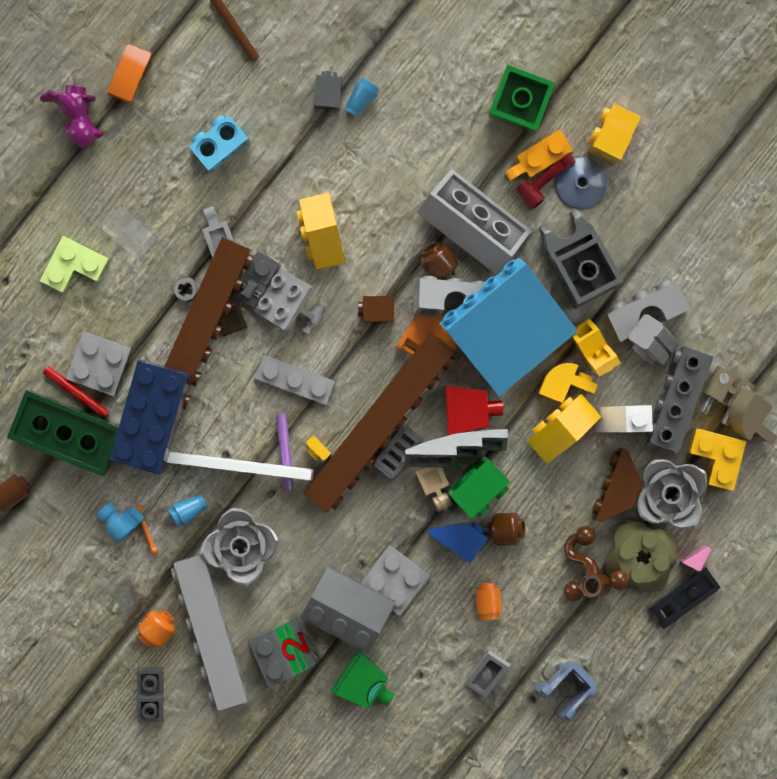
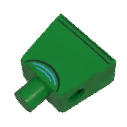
[330,649,395,708]

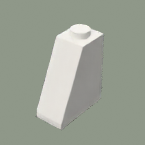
[594,405,653,432]

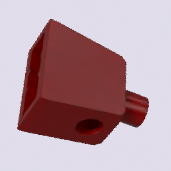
[445,386,503,435]

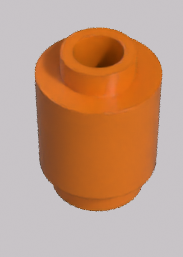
[475,582,502,620]

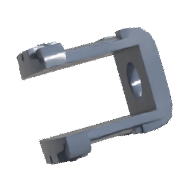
[533,662,597,723]

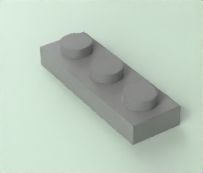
[255,355,335,405]

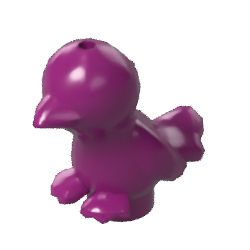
[40,85,104,148]

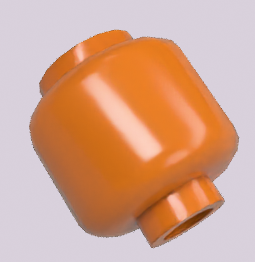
[138,610,176,649]

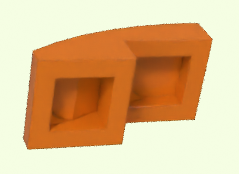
[107,44,152,104]

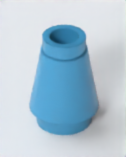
[345,77,379,117]
[168,494,208,527]

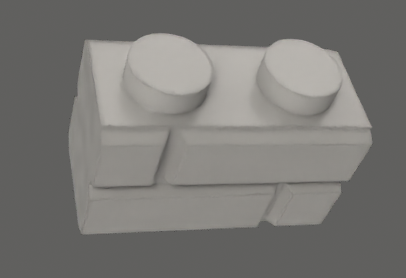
[628,314,679,366]

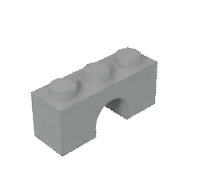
[413,276,485,317]
[605,280,690,342]

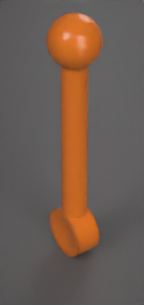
[134,505,158,556]

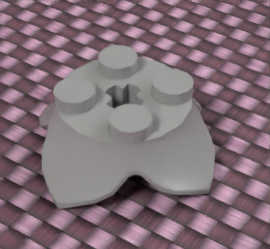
[637,459,707,529]
[200,508,278,586]

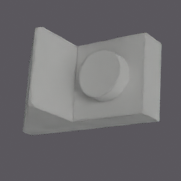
[465,650,511,698]

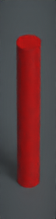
[42,366,110,419]

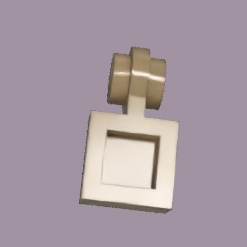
[415,467,453,512]

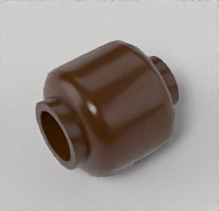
[420,242,458,281]
[487,512,526,546]

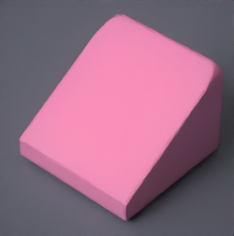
[680,545,712,571]

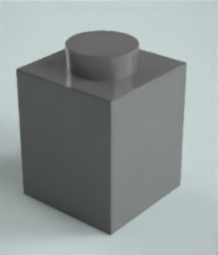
[314,71,342,111]

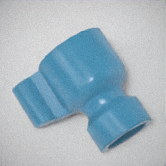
[96,502,145,543]

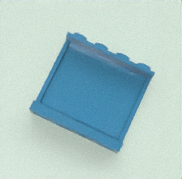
[439,257,578,397]

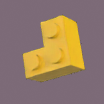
[587,103,641,165]
[297,193,346,270]
[527,394,601,464]
[686,428,747,491]

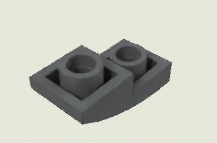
[137,667,164,722]

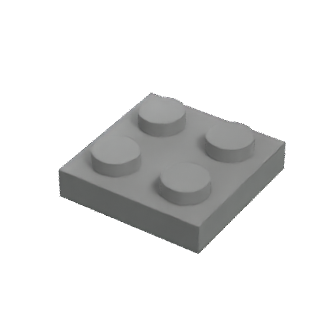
[66,331,132,396]
[361,544,430,616]

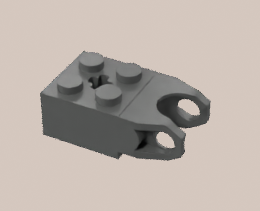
[538,208,623,309]

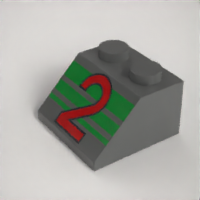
[248,617,317,688]

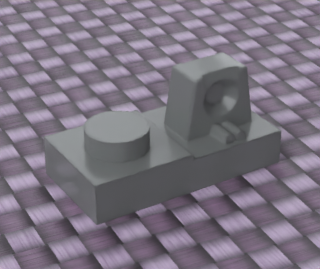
[233,251,280,308]

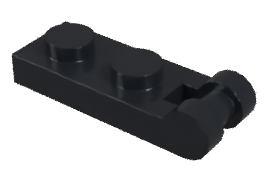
[648,566,721,629]

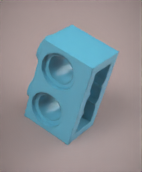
[189,115,250,173]

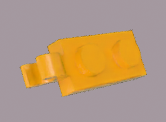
[505,129,573,181]

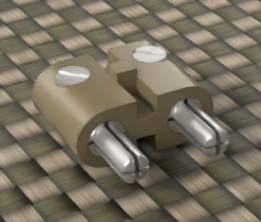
[700,366,756,426]

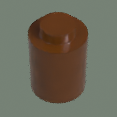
[0,474,31,513]

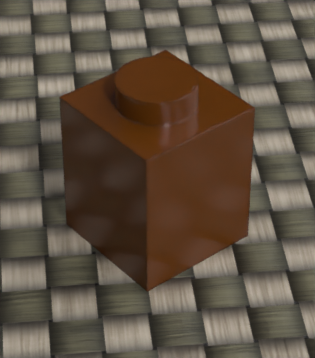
[358,296,394,322]

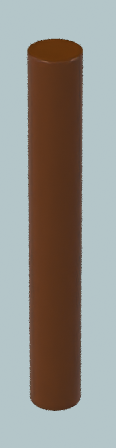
[210,0,260,62]

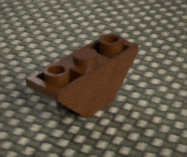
[592,447,643,522]

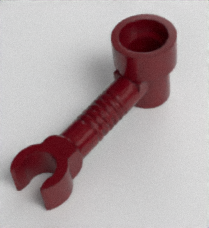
[516,152,576,211]

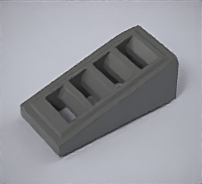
[373,424,424,480]

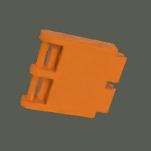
[395,309,458,376]

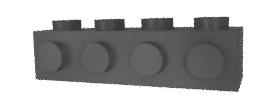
[645,346,714,453]

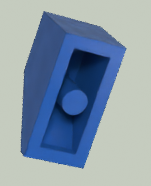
[428,522,488,563]

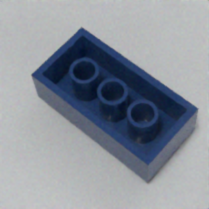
[110,360,192,475]

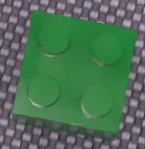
[488,65,555,134]

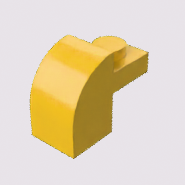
[571,318,621,377]
[538,363,598,403]

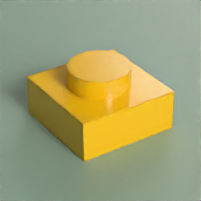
[306,435,331,461]

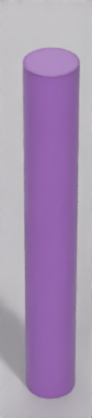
[276,414,294,491]

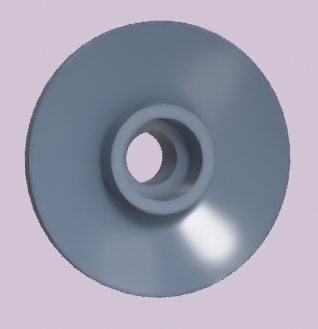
[556,158,607,209]

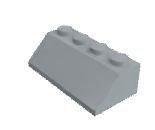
[417,169,532,275]

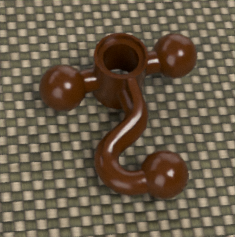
[563,526,629,601]

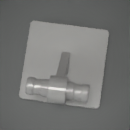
[254,268,327,335]

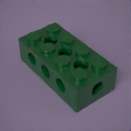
[7,390,119,476]

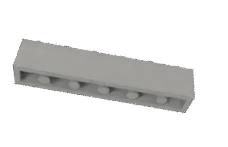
[171,554,249,711]

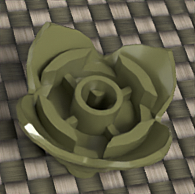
[605,520,677,592]

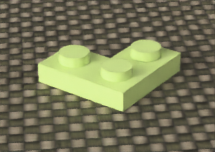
[40,236,109,293]

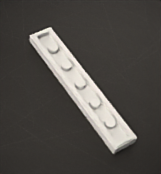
[167,452,314,480]

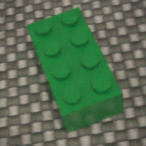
[447,456,510,519]

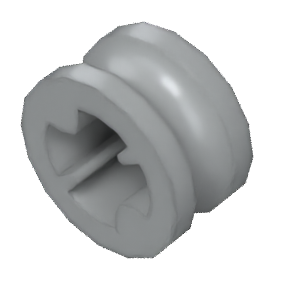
[174,278,198,301]

